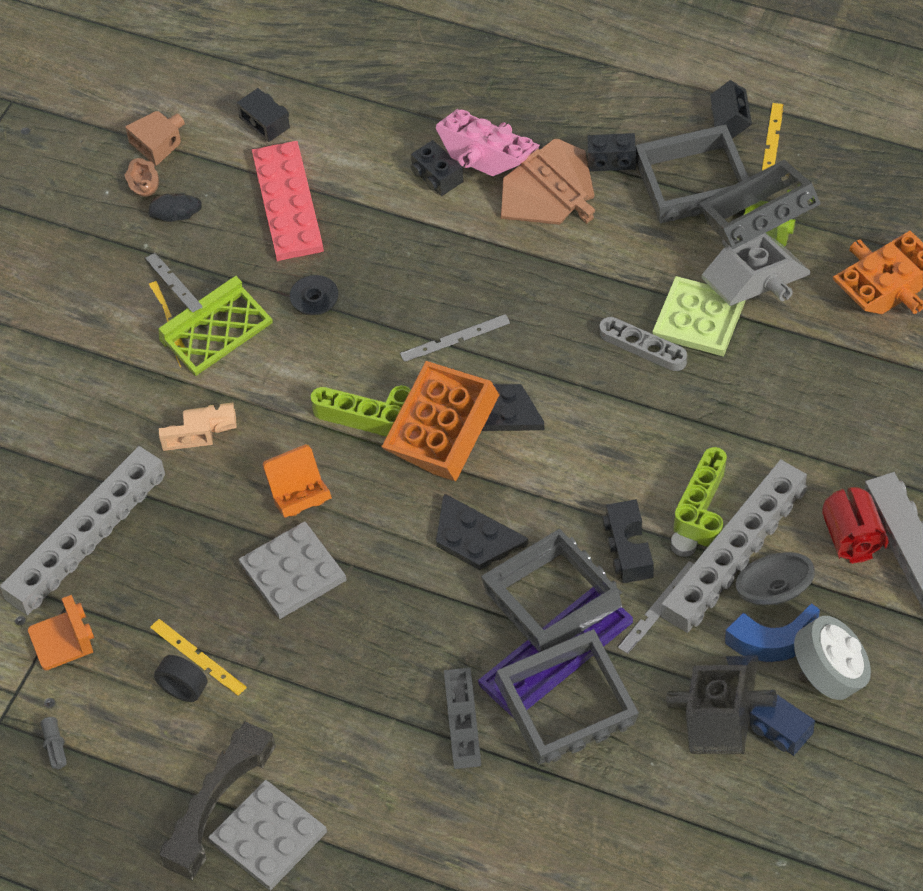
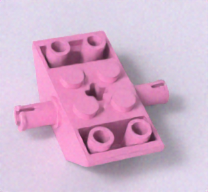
[436,109,540,176]

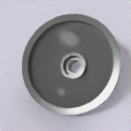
[736,552,815,605]

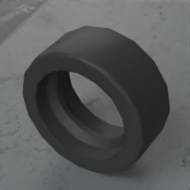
[154,655,208,702]

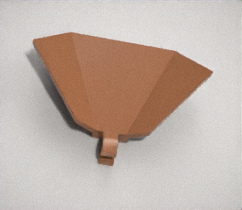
[501,139,595,225]

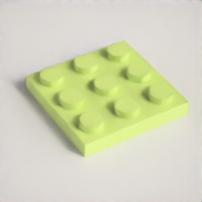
[653,276,746,357]

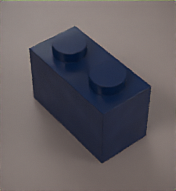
[749,690,815,756]

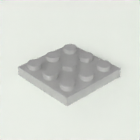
[239,521,347,619]
[208,780,327,891]

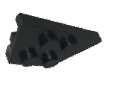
[482,384,545,431]
[436,494,529,570]

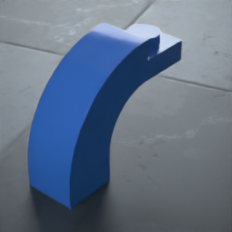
[725,603,820,662]

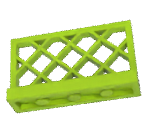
[158,276,273,376]

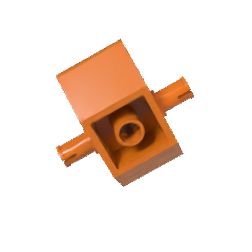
[833,231,923,314]

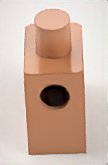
[125,111,185,166]

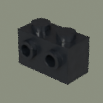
[710,80,752,139]
[237,88,290,142]
[587,133,636,172]
[411,140,464,196]

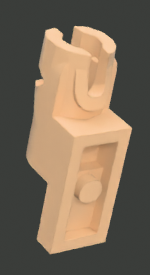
[159,403,237,451]

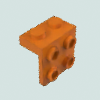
[263,444,332,518]
[28,595,94,670]

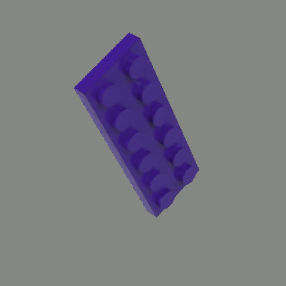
[478,587,633,718]

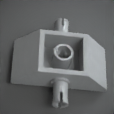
[702,233,810,306]

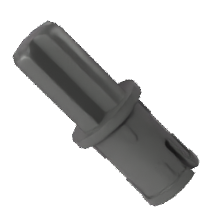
[40,717,67,770]

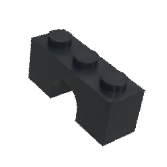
[602,499,654,584]

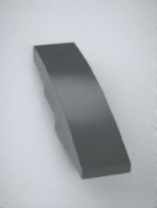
[444,668,481,769]

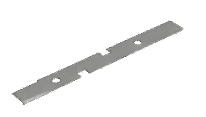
[145,252,203,312]
[400,315,510,362]
[618,562,694,654]

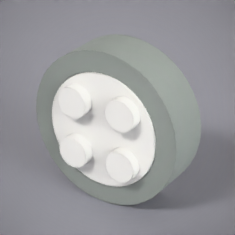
[794,616,871,700]

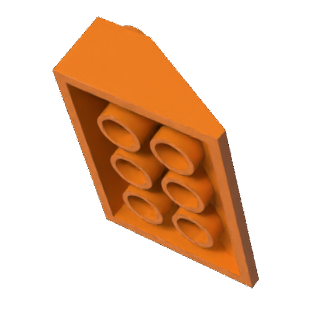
[382,361,499,482]

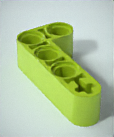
[311,385,411,437]
[673,447,727,547]

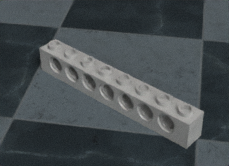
[0,446,165,616]
[661,459,808,633]

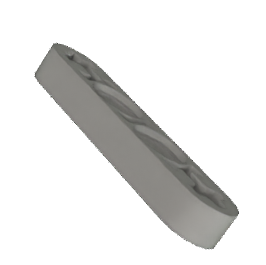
[599,317,687,371]

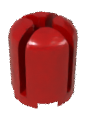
[822,487,889,564]

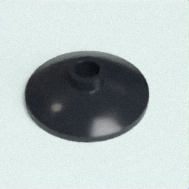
[290,275,338,315]

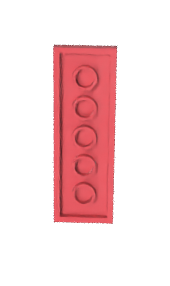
[252,141,324,261]

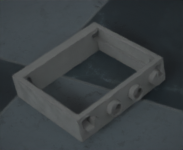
[635,125,748,223]
[699,159,821,249]
[481,529,622,652]
[495,629,639,765]

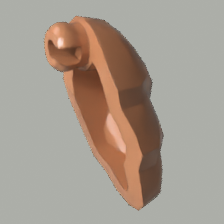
[125,158,159,197]

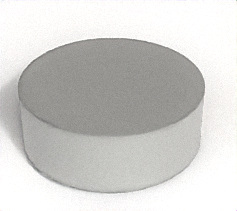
[671,532,697,557]

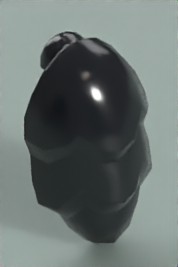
[148,193,202,222]

